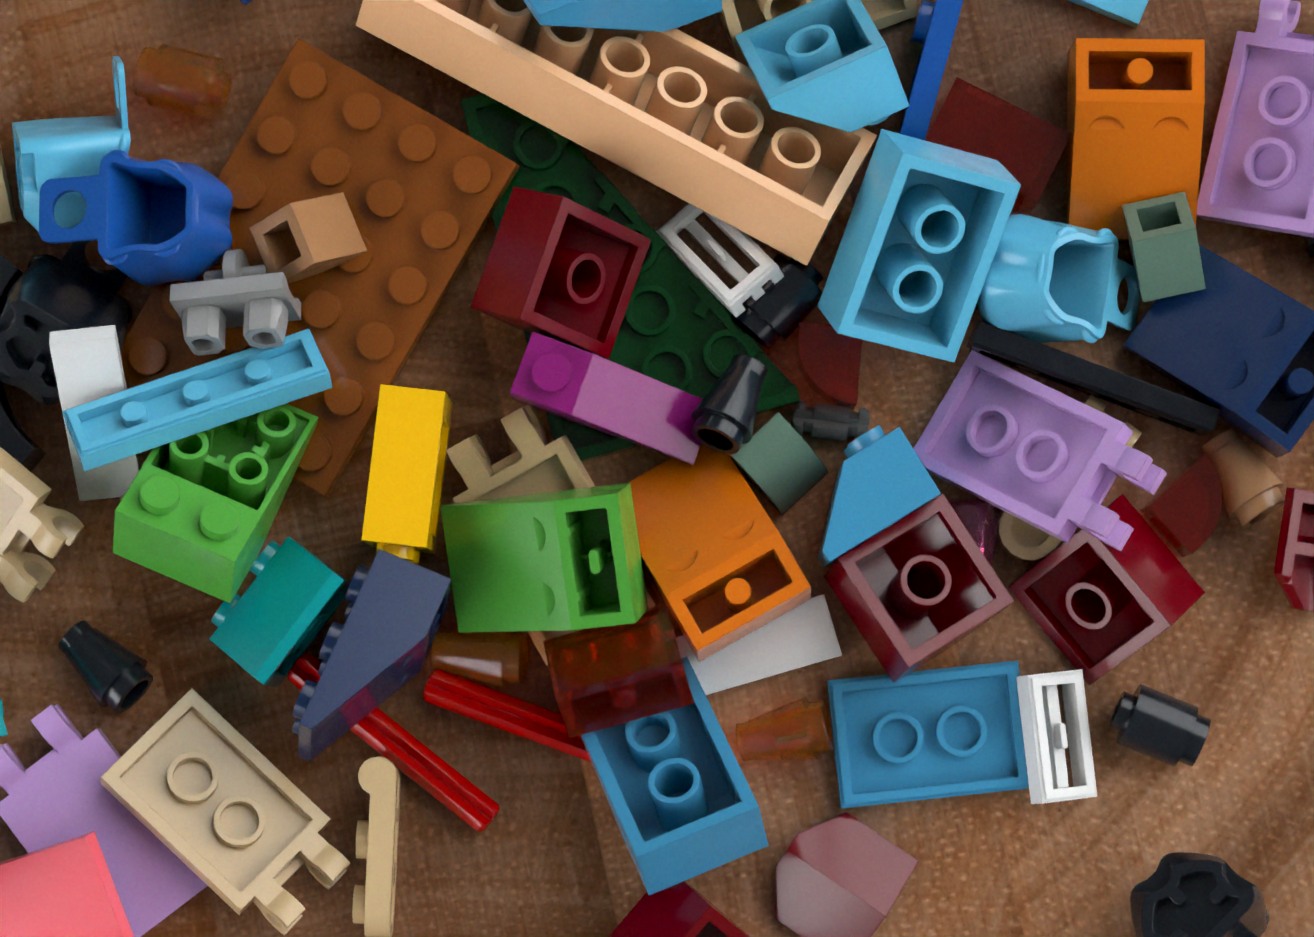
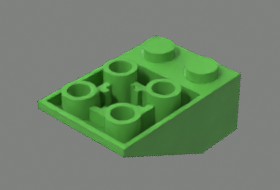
[113,403,319,604]
[440,483,648,633]

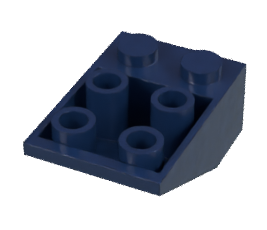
[1122,244,1314,458]
[292,549,451,761]

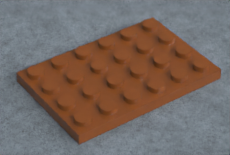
[121,38,520,497]

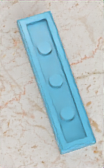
[62,328,333,472]

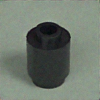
[732,254,824,349]
[1109,684,1211,767]

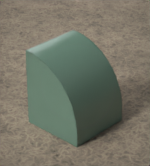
[1122,191,1206,302]
[731,412,828,516]

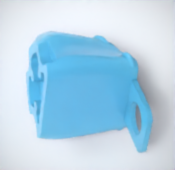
[12,56,131,232]
[977,214,1140,343]

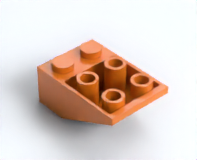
[1067,38,1205,241]
[628,444,811,662]

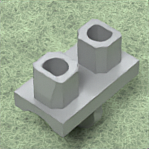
[169,249,302,356]

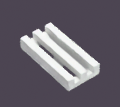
[656,203,784,318]
[1016,669,1097,804]

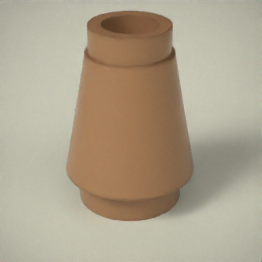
[1201,429,1285,528]

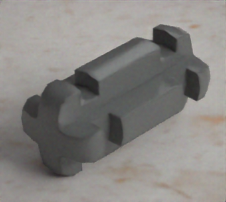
[792,401,870,441]

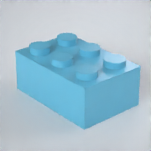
[818,129,1021,363]

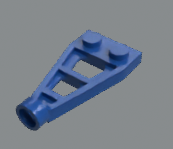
[898,0,963,140]

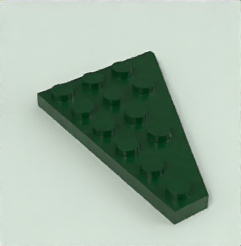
[460,94,801,462]

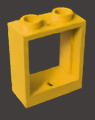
[361,384,453,564]

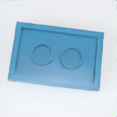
[826,660,1029,808]

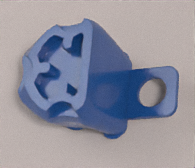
[39,150,233,287]

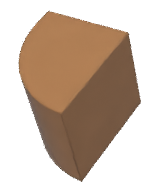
[250,192,367,284]

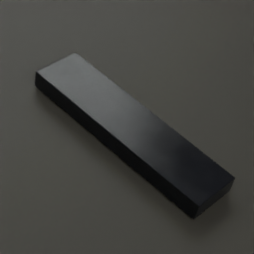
[967,321,1221,436]

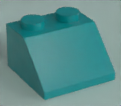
[210,536,351,687]

